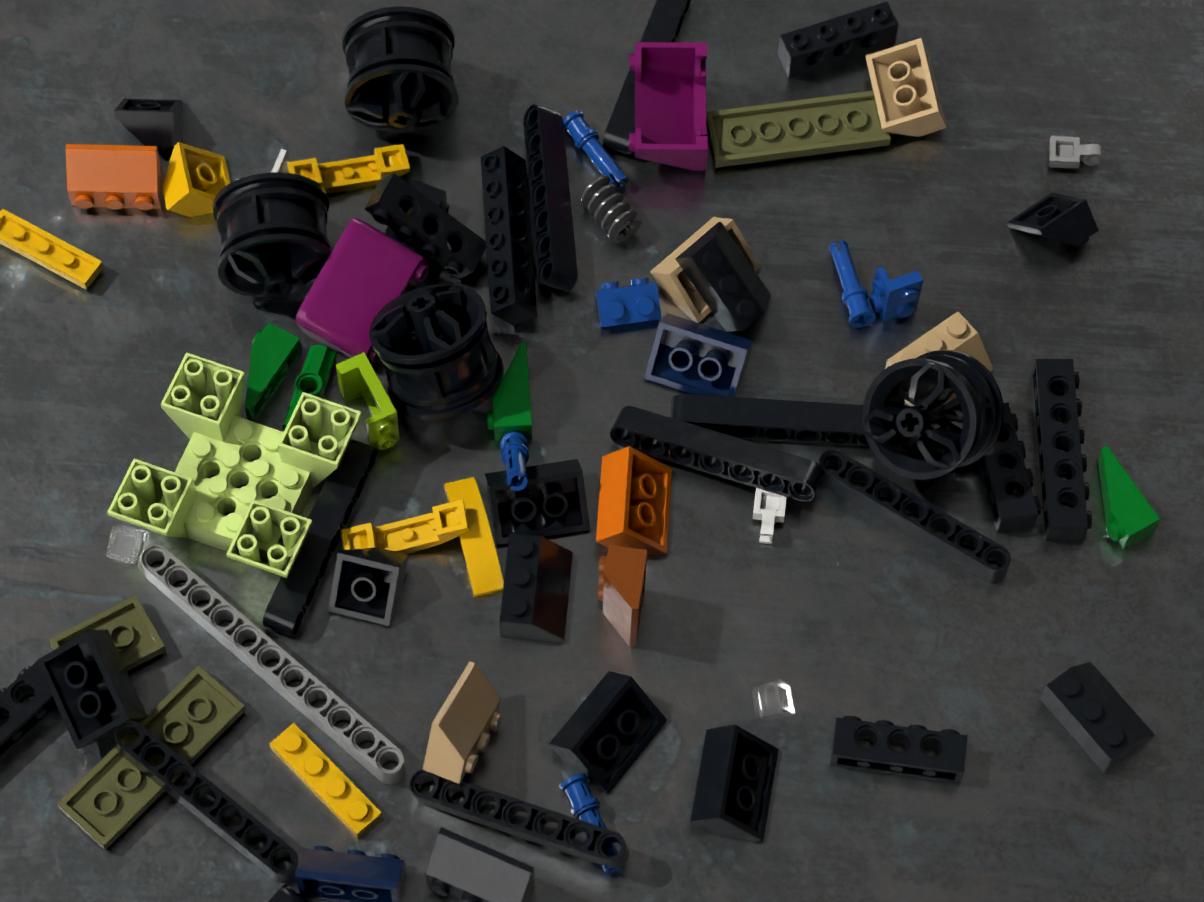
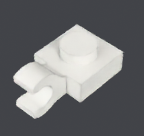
[752,488,787,544]

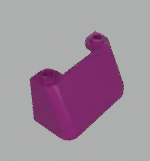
[629,42,708,171]
[296,217,429,364]

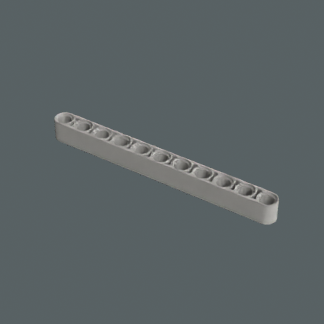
[140,545,406,785]

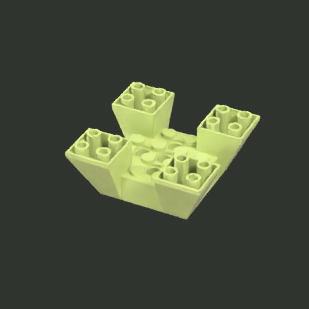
[107,352,362,578]

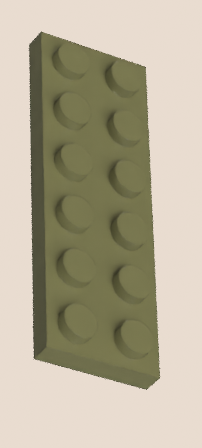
[706,90,891,168]
[57,665,246,850]

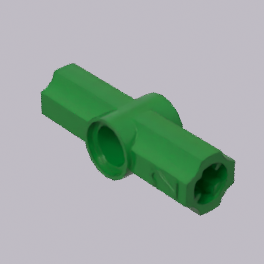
[282,344,337,430]

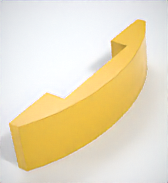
[287,144,410,193]
[444,477,504,598]
[341,499,469,554]

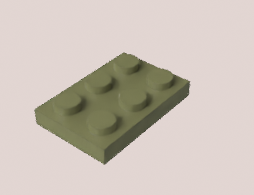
[48,595,166,671]

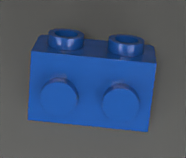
[869,266,923,322]
[594,277,662,327]

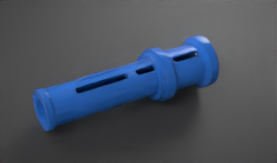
[563,110,629,190]
[829,240,876,328]
[500,431,529,491]
[560,773,622,873]

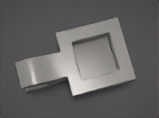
[1049,136,1101,168]

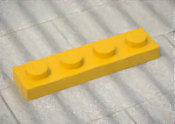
[0,208,104,290]
[269,723,382,839]

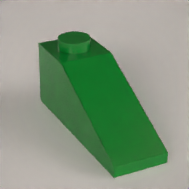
[245,322,302,422]
[487,343,532,441]
[1097,445,1160,549]

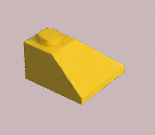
[162,142,231,217]

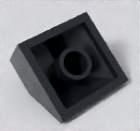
[114,98,183,151]
[1007,193,1099,246]
[328,547,408,626]

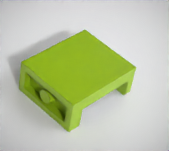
[336,352,400,450]

